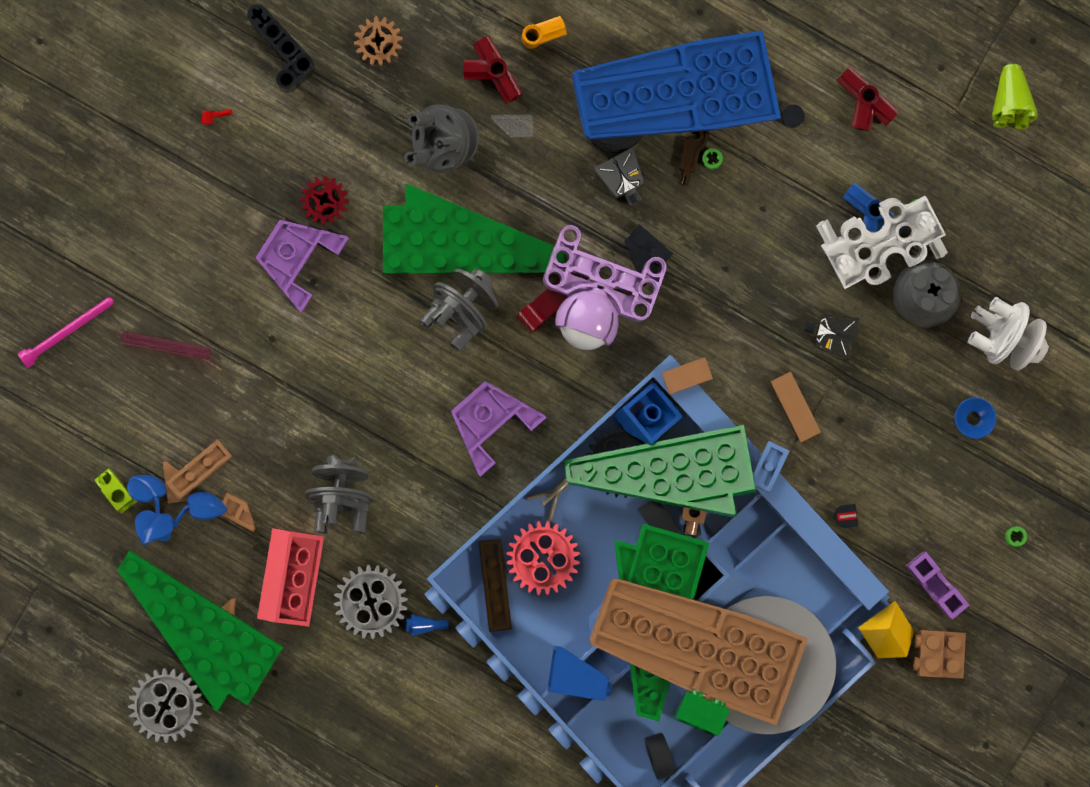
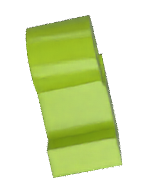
[95,468,137,513]

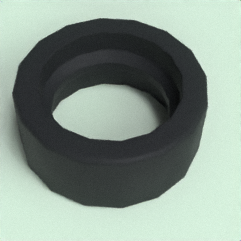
[645,733,675,780]

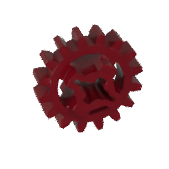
[300,175,349,225]

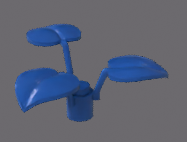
[127,475,227,546]

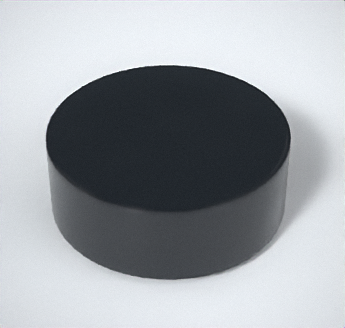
[781,105,805,128]

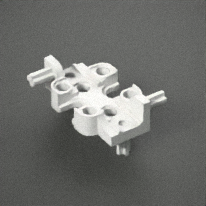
[816,196,948,289]

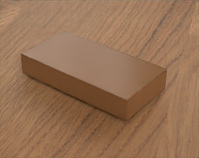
[662,357,713,395]

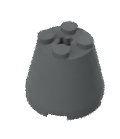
[892,260,961,328]

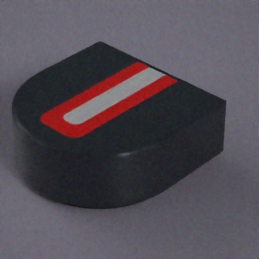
[833,504,858,528]

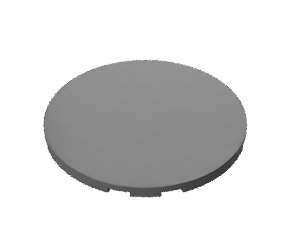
[708,596,836,735]

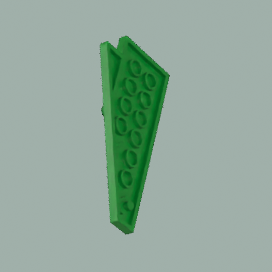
[383,184,564,274]
[614,524,709,722]
[117,550,284,711]

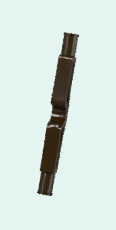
[679,131,709,186]

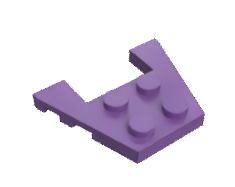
[256,220,349,313]
[451,381,546,477]

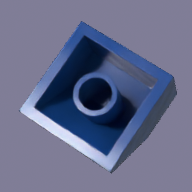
[613,382,683,445]

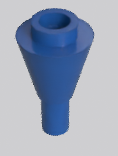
[406,614,448,637]

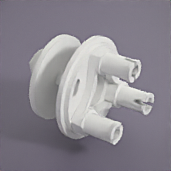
[968,297,1049,371]

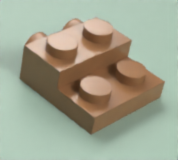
[913,630,966,678]

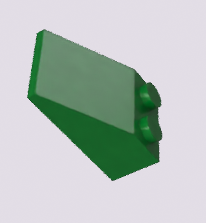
[671,690,730,736]

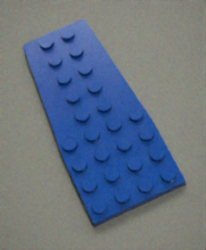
[572,30,781,140]

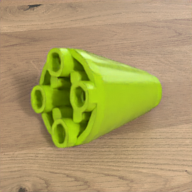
[992,64,1038,130]

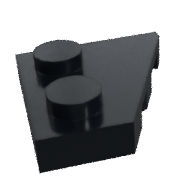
[624,224,673,287]

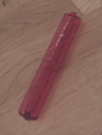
[121,332,211,360]

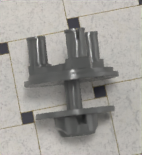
[404,104,479,173]
[419,269,499,352]
[304,454,373,534]

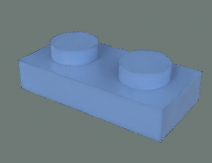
[753,441,789,493]

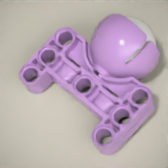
[543,225,666,350]

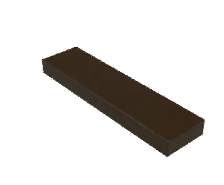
[479,539,512,632]

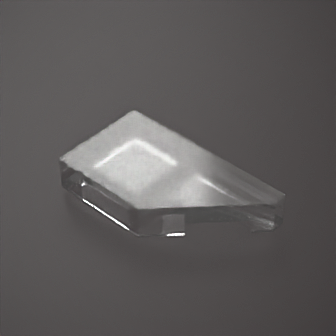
[491,114,533,138]

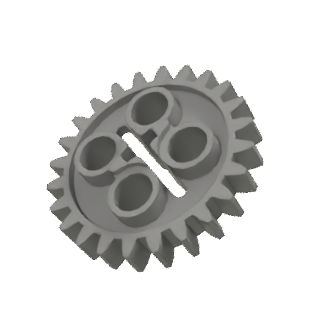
[334,565,408,639]
[128,668,203,743]

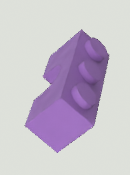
[905,552,970,620]

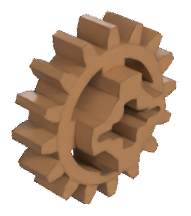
[354,16,403,67]

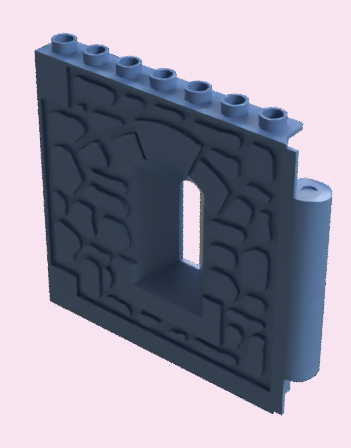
[424,355,890,787]

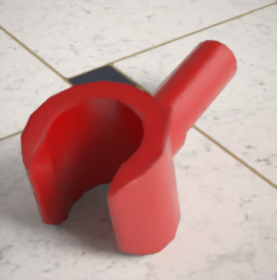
[201,109,233,125]

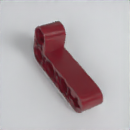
[516,273,587,335]

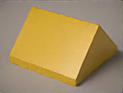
[858,601,914,658]

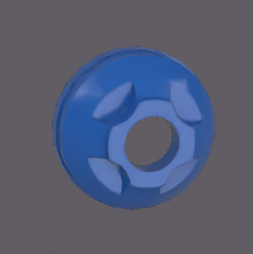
[954,397,996,439]

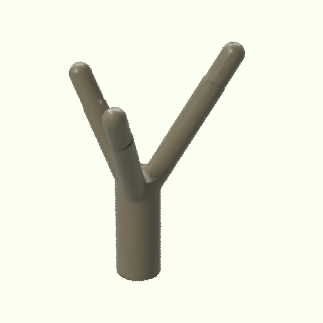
[526,476,569,525]

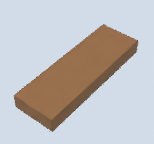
[770,372,821,443]
[165,439,232,501]

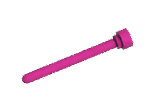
[17,297,114,368]

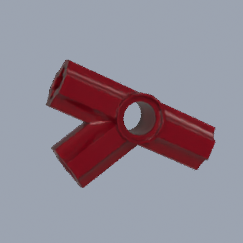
[463,36,523,104]
[836,66,899,132]

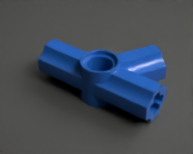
[842,182,906,235]

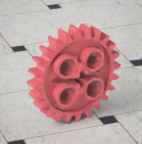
[506,521,580,595]

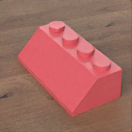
[257,528,324,627]

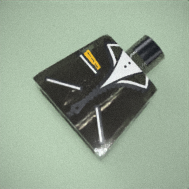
[803,315,860,361]

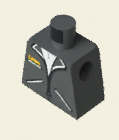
[594,148,644,206]

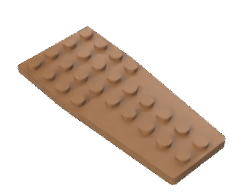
[589,578,808,726]

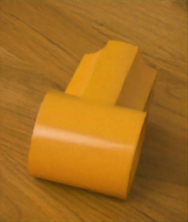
[521,16,567,49]

